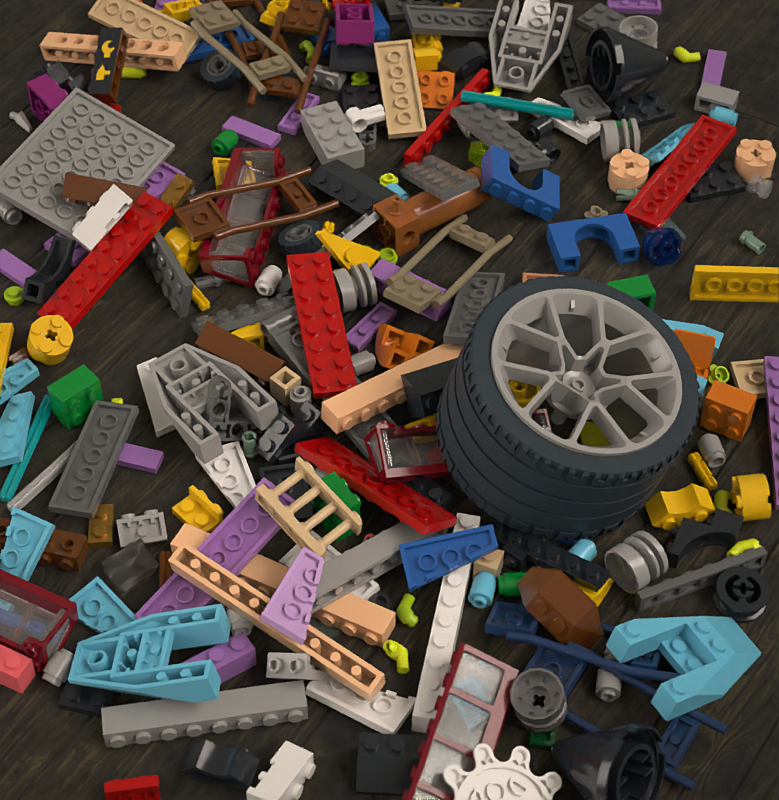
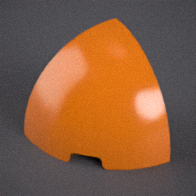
[375,323,435,369]

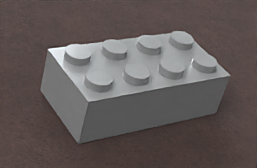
[300,101,365,169]

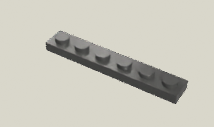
[634,546,768,612]

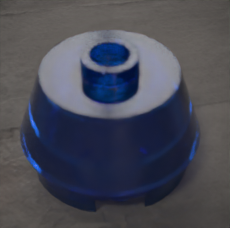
[642,227,683,267]

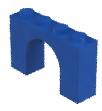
[309,2,390,57]
[481,145,560,222]
[546,213,640,273]

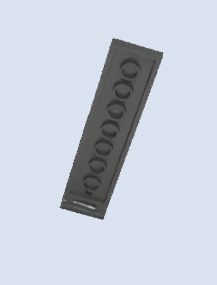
[259,305,405,461]

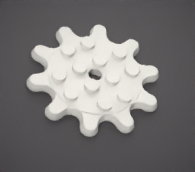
[444,744,562,800]

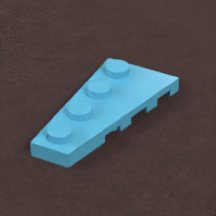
[642,123,695,167]
[0,358,40,405]
[0,391,35,467]
[0,506,56,612]
[69,576,138,634]

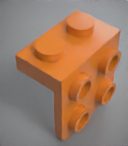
[417,70,455,110]
[673,329,716,379]

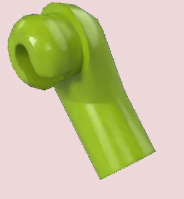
[300,40,315,63]
[396,593,418,627]

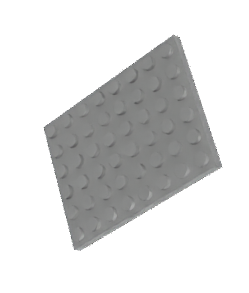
[0,87,175,239]

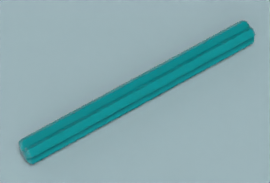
[461,90,574,120]
[0,394,52,503]

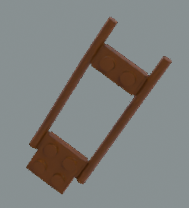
[206,0,293,66]
[247,0,331,114]
[173,166,339,243]

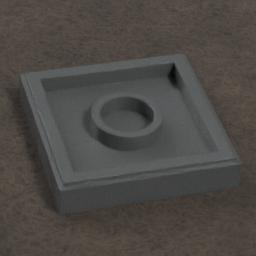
[560,84,611,122]

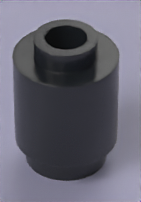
[526,116,554,141]

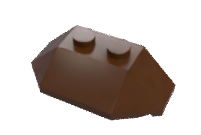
[518,566,604,650]

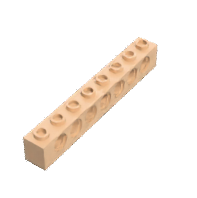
[40,32,187,71]

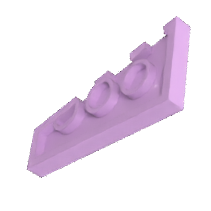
[259,547,325,645]

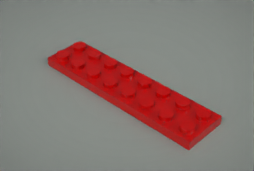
[623,115,737,231]
[37,191,174,330]
[286,252,357,399]
[294,436,458,535]

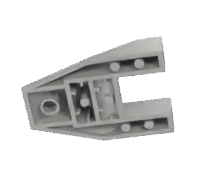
[489,0,573,93]
[148,343,279,464]

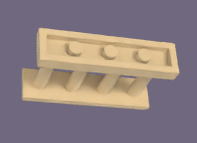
[255,456,363,561]

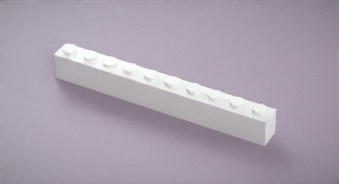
[412,513,481,734]

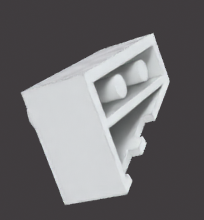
[72,184,133,253]
[246,741,316,800]

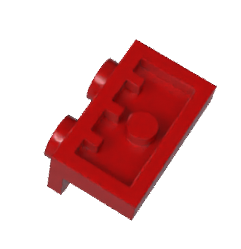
[104,775,160,800]

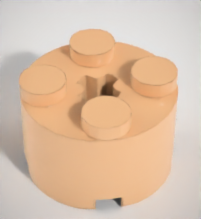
[733,139,776,184]
[608,149,649,196]

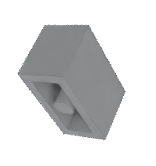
[694,82,739,114]

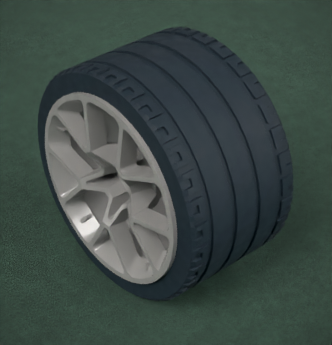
[436,276,700,541]

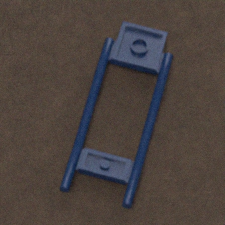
[485,601,681,682]
[523,641,729,792]

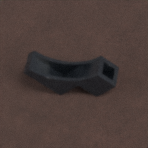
[30,60,89,95]
[22,235,76,304]
[254,400,328,463]
[666,508,744,569]

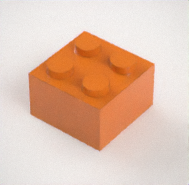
[699,380,757,442]

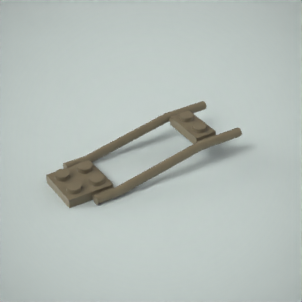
[189,0,308,94]
[383,214,513,314]

